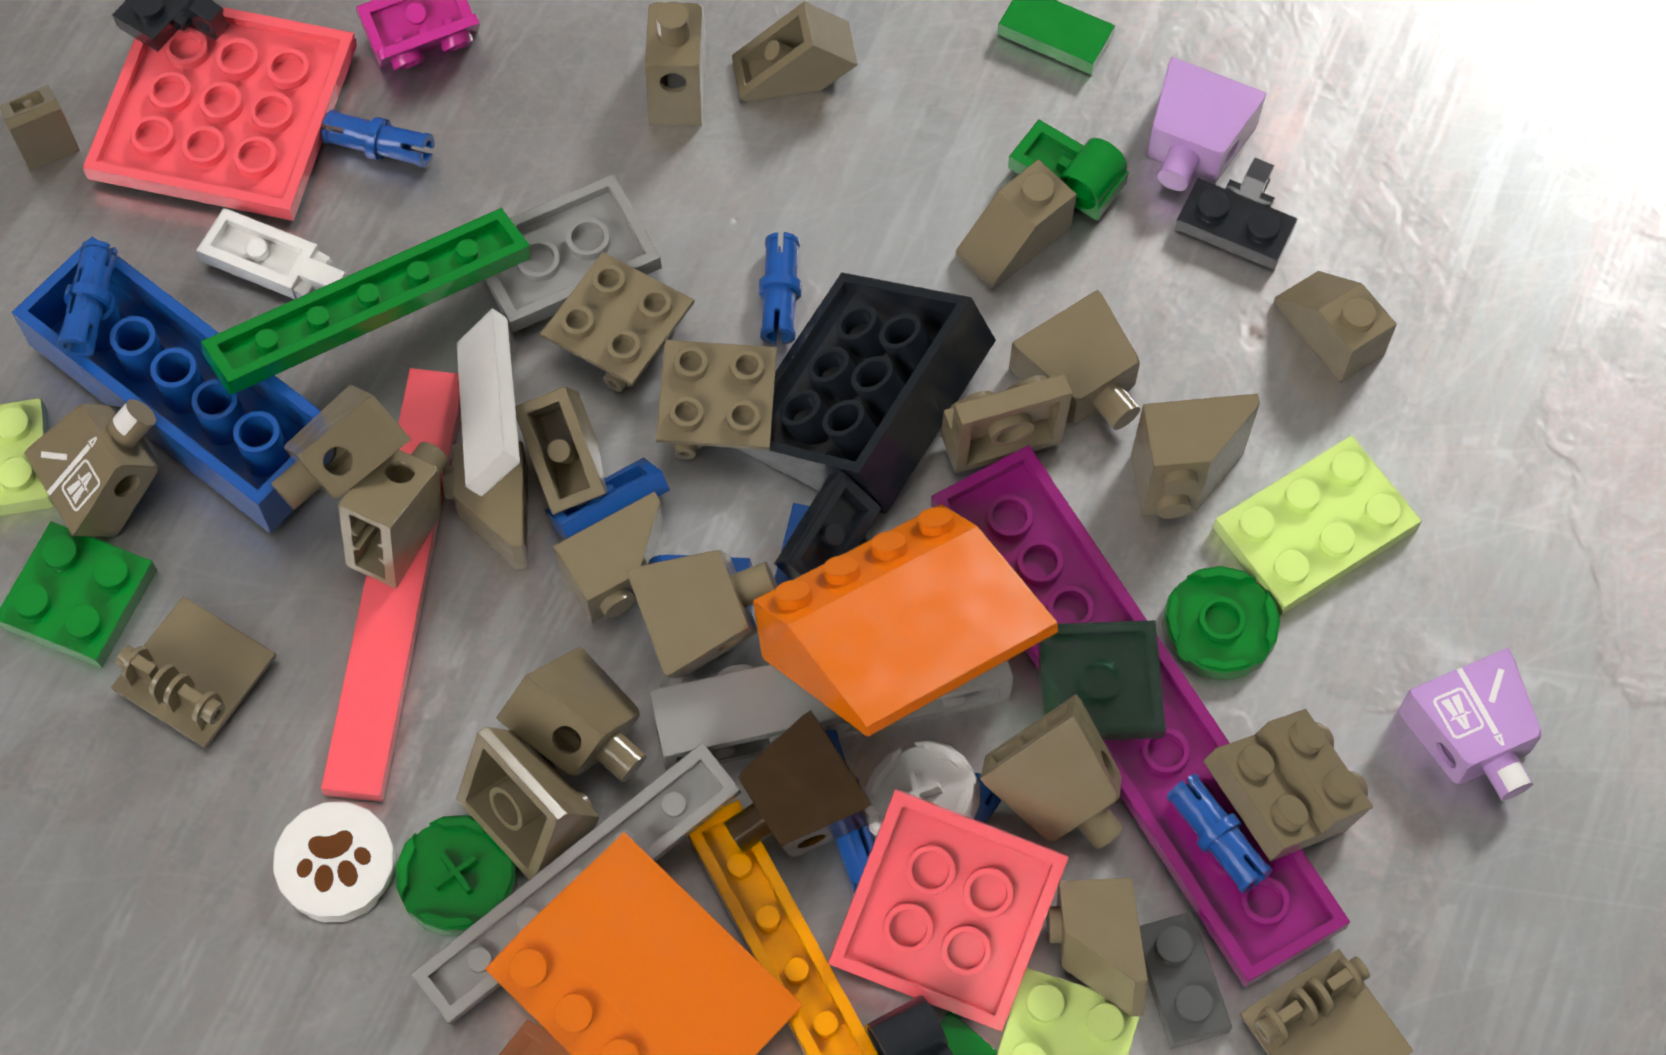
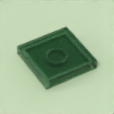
[1037,620,1166,740]

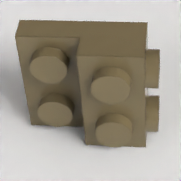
[941,373,1072,474]
[1203,709,1374,861]

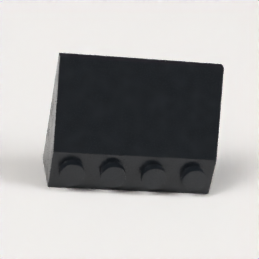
[736,272,996,514]

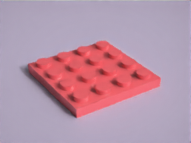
[83,7,357,221]

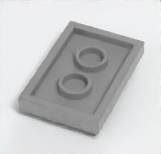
[485,174,662,333]

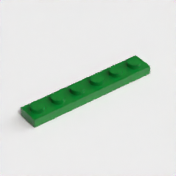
[201,207,530,395]

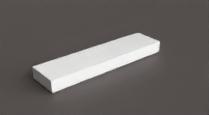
[456,308,520,497]

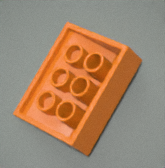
[753,504,1058,737]
[485,832,803,1055]

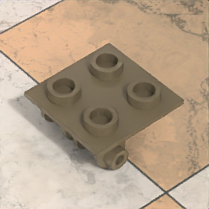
[540,252,695,392]
[656,340,777,459]
[111,596,277,748]
[1239,949,1414,1055]

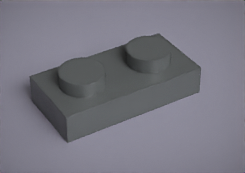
[1140,911,1232,1049]

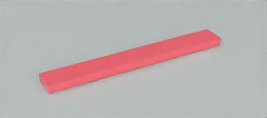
[321,368,461,802]

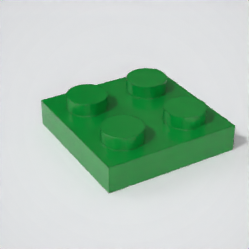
[0,521,157,668]

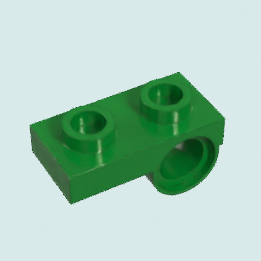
[1008,119,1129,221]

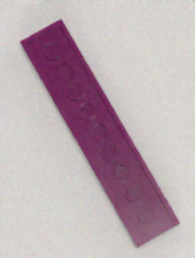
[931,445,1350,988]

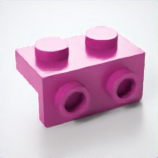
[356,0,480,72]

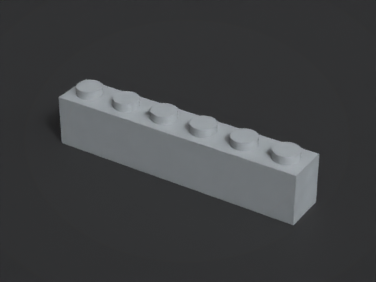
[649,660,1014,771]

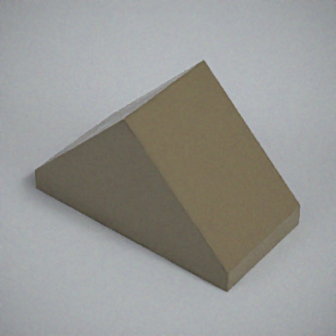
[0,85,80,172]

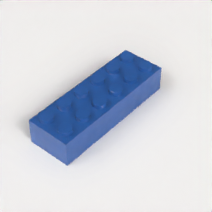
[11,236,334,534]

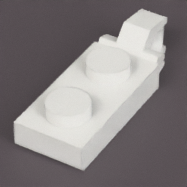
[196,208,347,299]

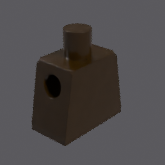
[724,710,881,857]

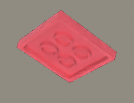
[828,789,1069,1032]

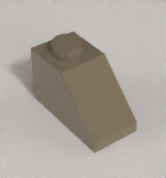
[732,1,858,102]
[955,159,1077,291]
[1273,271,1397,383]
[515,387,607,515]
[443,441,528,569]
[553,492,663,623]
[1046,878,1148,1017]

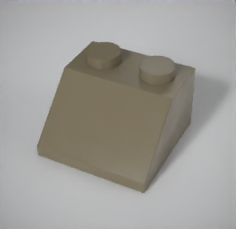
[1131,393,1260,519]
[456,727,600,880]

